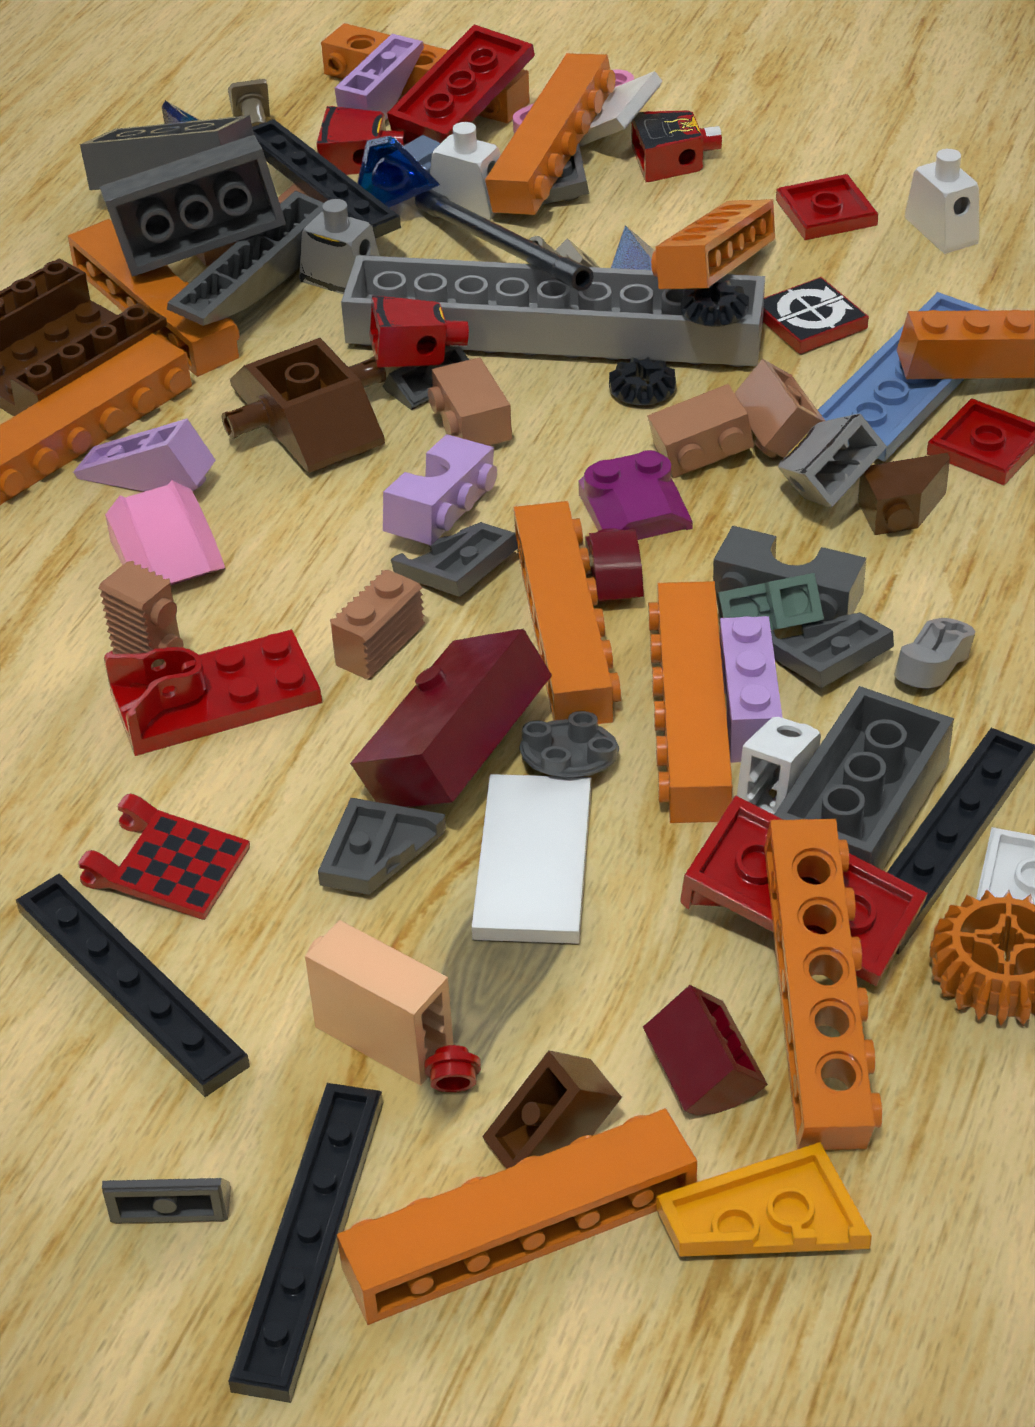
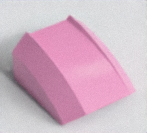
[105,480,225,585]

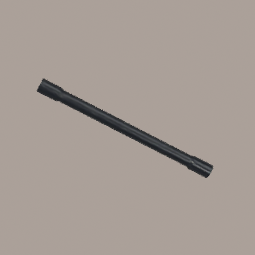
[415,188,594,291]

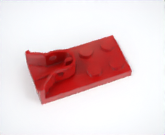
[387,24,535,144]
[104,629,322,756]
[680,795,928,987]

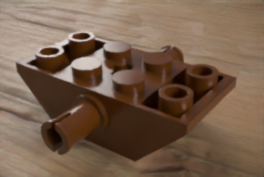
[221,338,386,473]

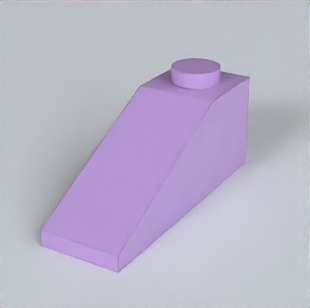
[335,34,424,120]
[73,419,216,492]

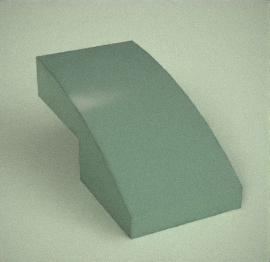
[716,573,824,630]

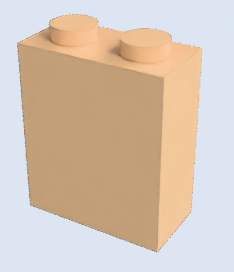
[305,920,454,1086]

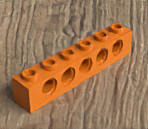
[321,23,530,123]
[651,199,775,289]
[764,819,882,1150]

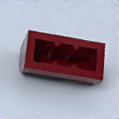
[643,985,768,1115]

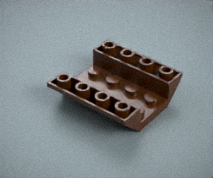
[0,258,167,416]

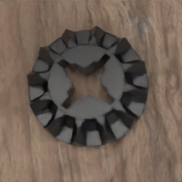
[681,280,749,327]
[609,356,676,405]

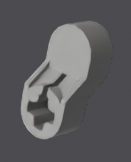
[894,618,975,688]

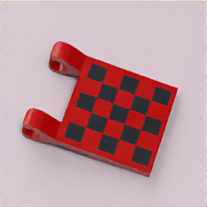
[78,793,250,920]

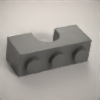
[713,525,866,621]

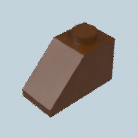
[858,453,950,535]
[482,1050,622,1169]

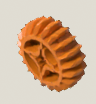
[929,889,1035,1026]

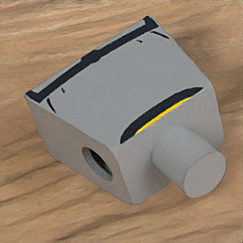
[299,199,379,294]
[778,414,887,507]

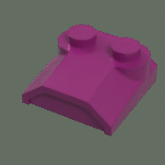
[578,450,693,540]

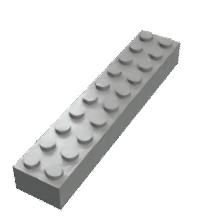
[341,255,765,367]

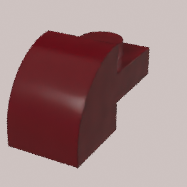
[585,528,644,601]

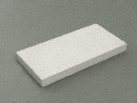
[472,774,591,944]

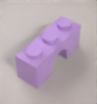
[383,434,497,545]
[720,616,783,763]

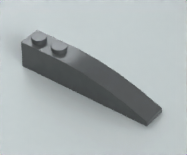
[167,191,324,326]

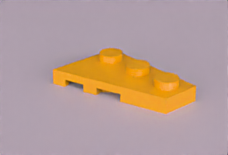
[656,1142,872,1257]

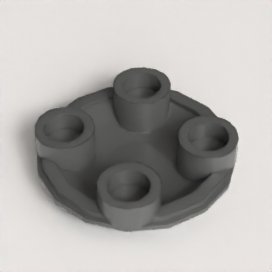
[519,711,619,778]

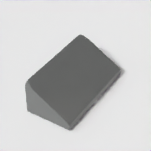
[383,346,469,410]
[102,1178,231,1223]

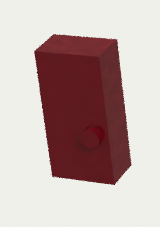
[350,628,552,807]

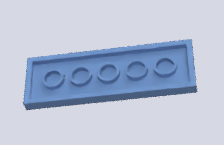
[818,292,990,461]

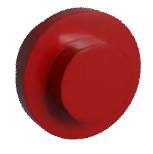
[424,1045,481,1092]

